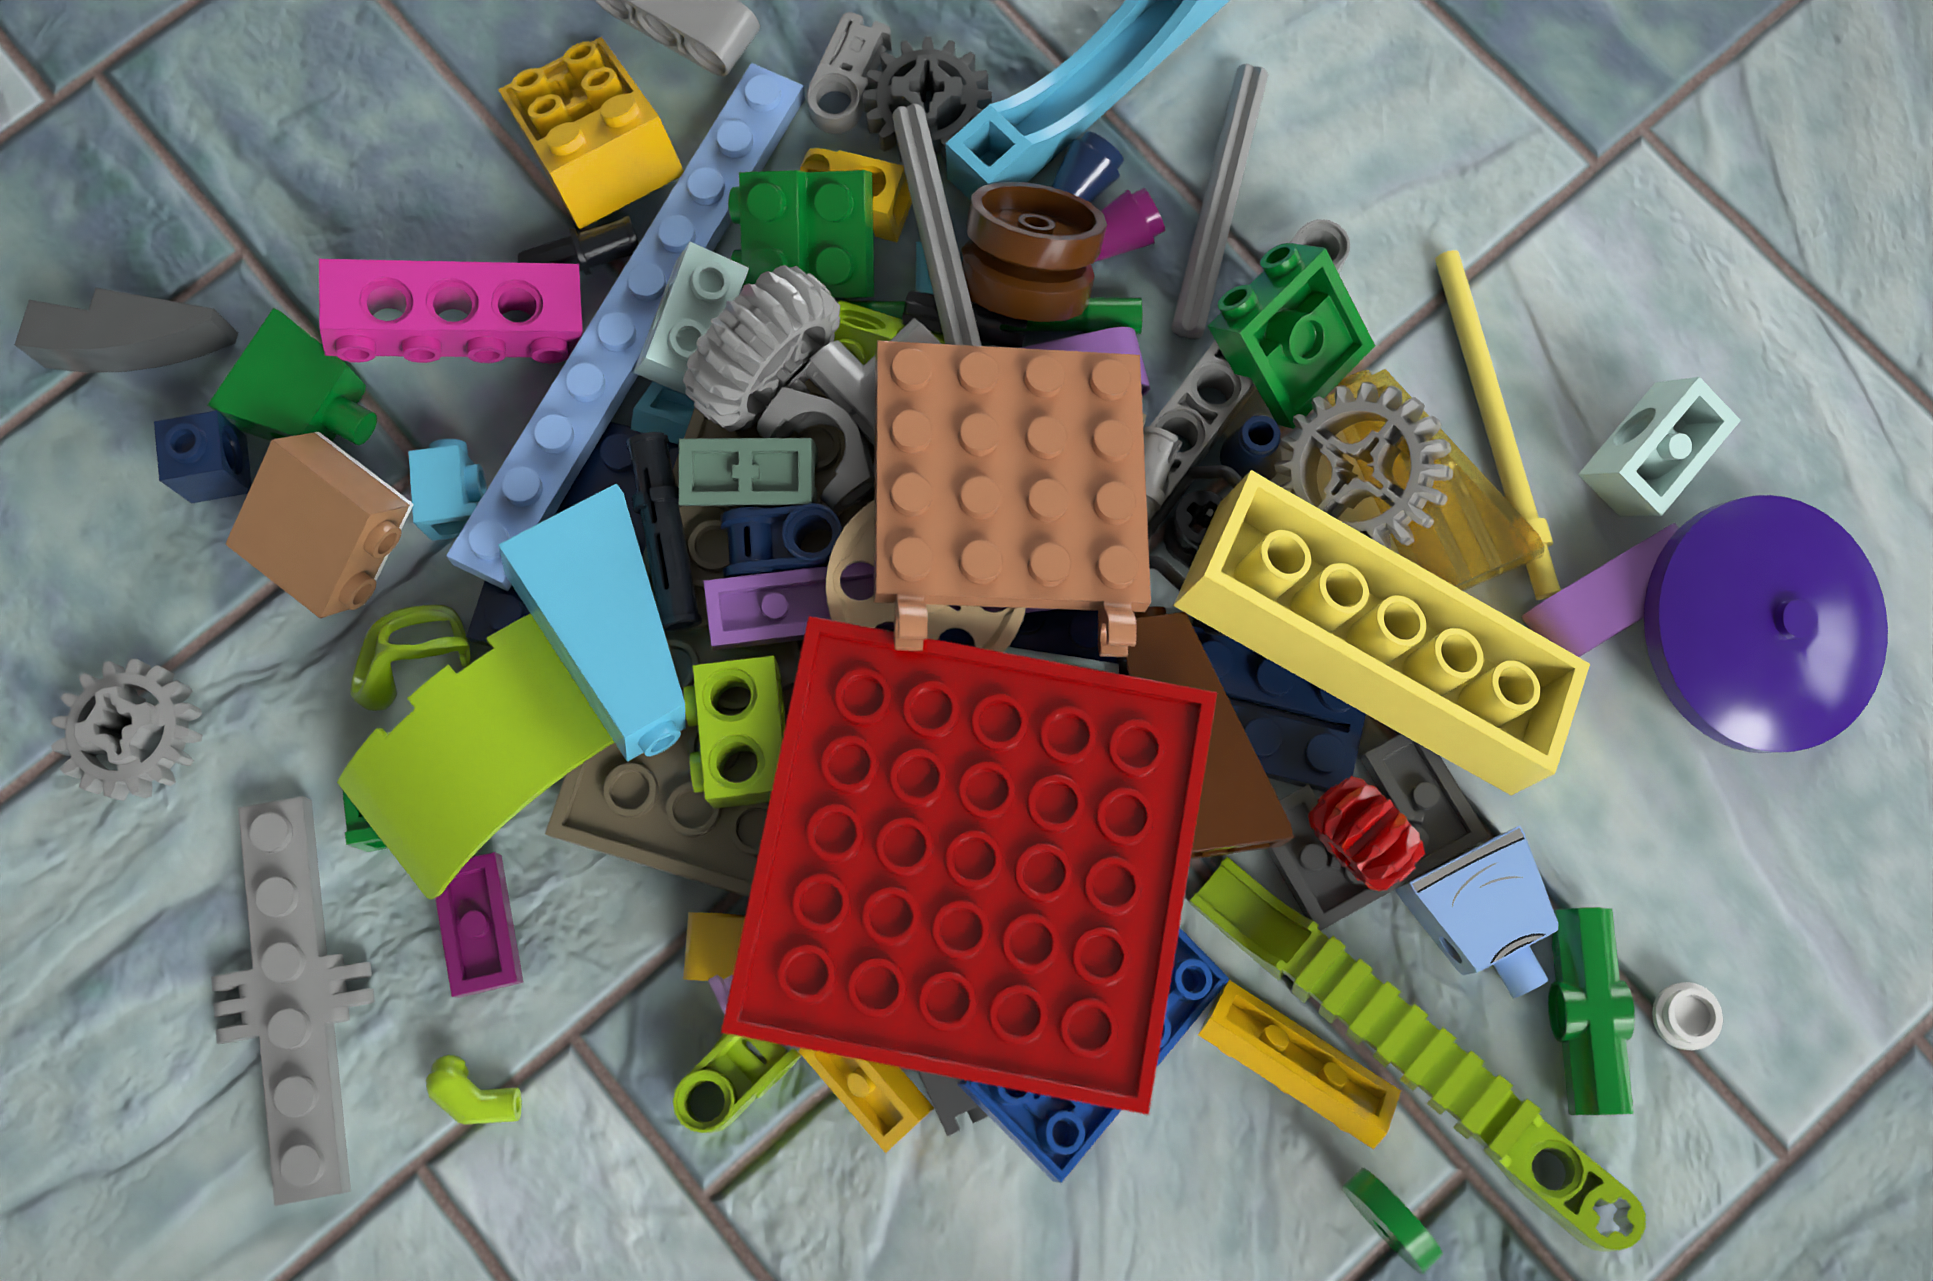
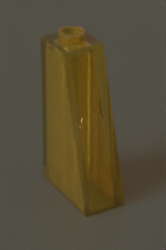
[1326,369,1545,591]

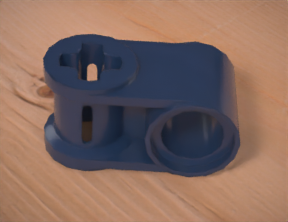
[720,503,843,578]

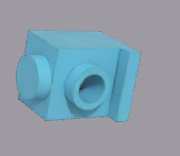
[408,439,487,541]

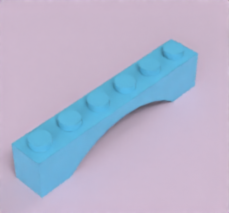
[946,0,1230,200]

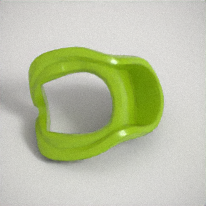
[350,604,470,711]

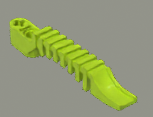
[1189,857,1646,1252]

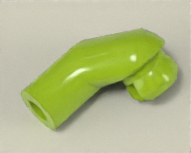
[426,1055,522,1124]

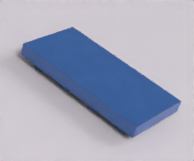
[957,927,1230,1183]

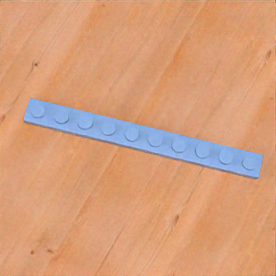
[446,63,805,591]

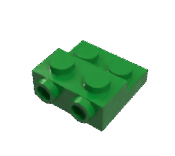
[728,170,874,298]
[1207,243,1375,429]

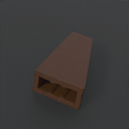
[1117,606,1294,859]

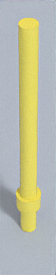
[1435,250,1561,600]

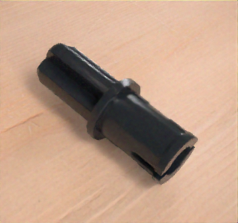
[517,215,639,276]
[902,290,1028,348]

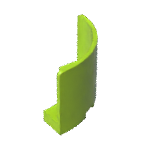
[337,613,615,899]

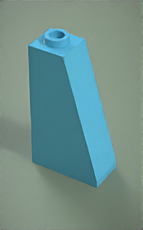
[498,483,686,762]

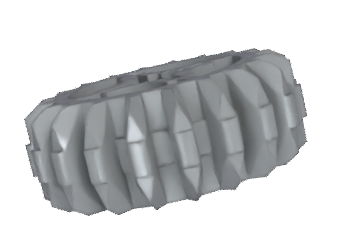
[683,265,841,432]
[1274,382,1453,549]

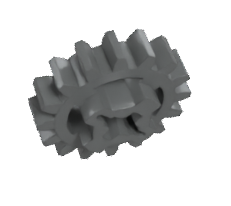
[863,37,992,163]

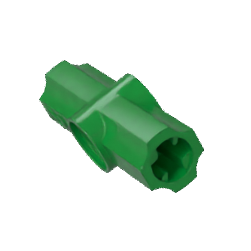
[1548,907,1635,1115]

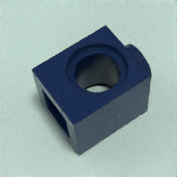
[154,410,252,504]

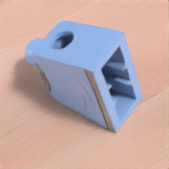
[1395,826,1558,998]

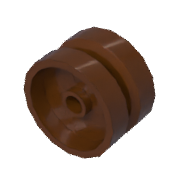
[960,182,1107,322]

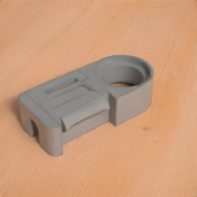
[807,12,892,134]

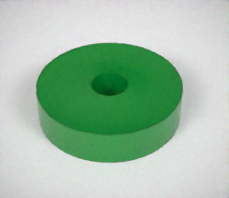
[1342,1168,1443,1274]

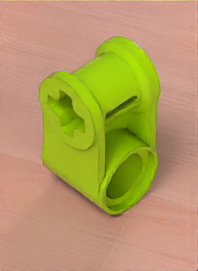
[673,1033,801,1133]

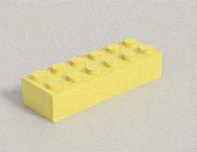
[1173,470,1590,796]

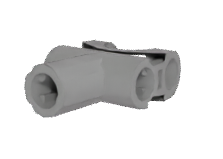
[757,318,941,512]

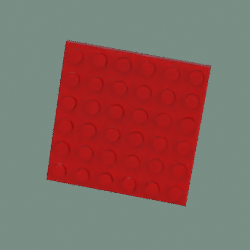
[721,616,1217,1115]

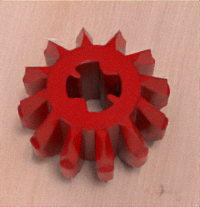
[1308,776,1425,892]

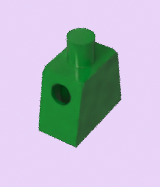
[207,308,377,446]

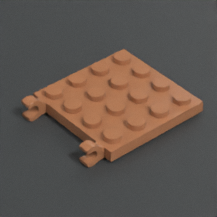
[874,341,1151,657]

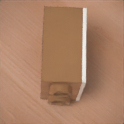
[225,432,414,619]

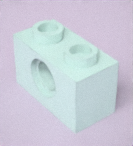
[633,242,749,395]
[1578,377,1741,516]

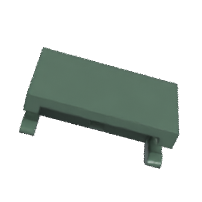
[679,438,818,506]

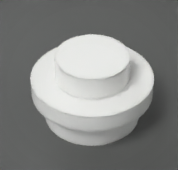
[1652,982,1723,1050]

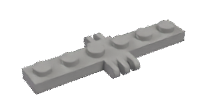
[211,796,375,1206]

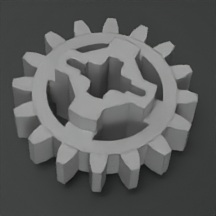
[51,658,203,801]

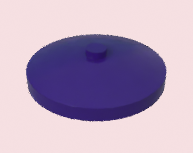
[1644,495,1888,753]

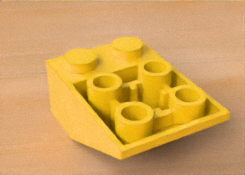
[498,37,684,230]

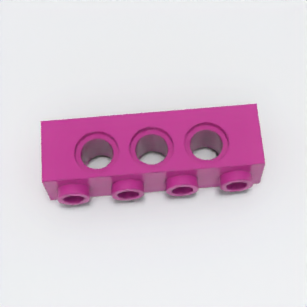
[319,259,582,364]

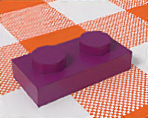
[435,852,524,998]

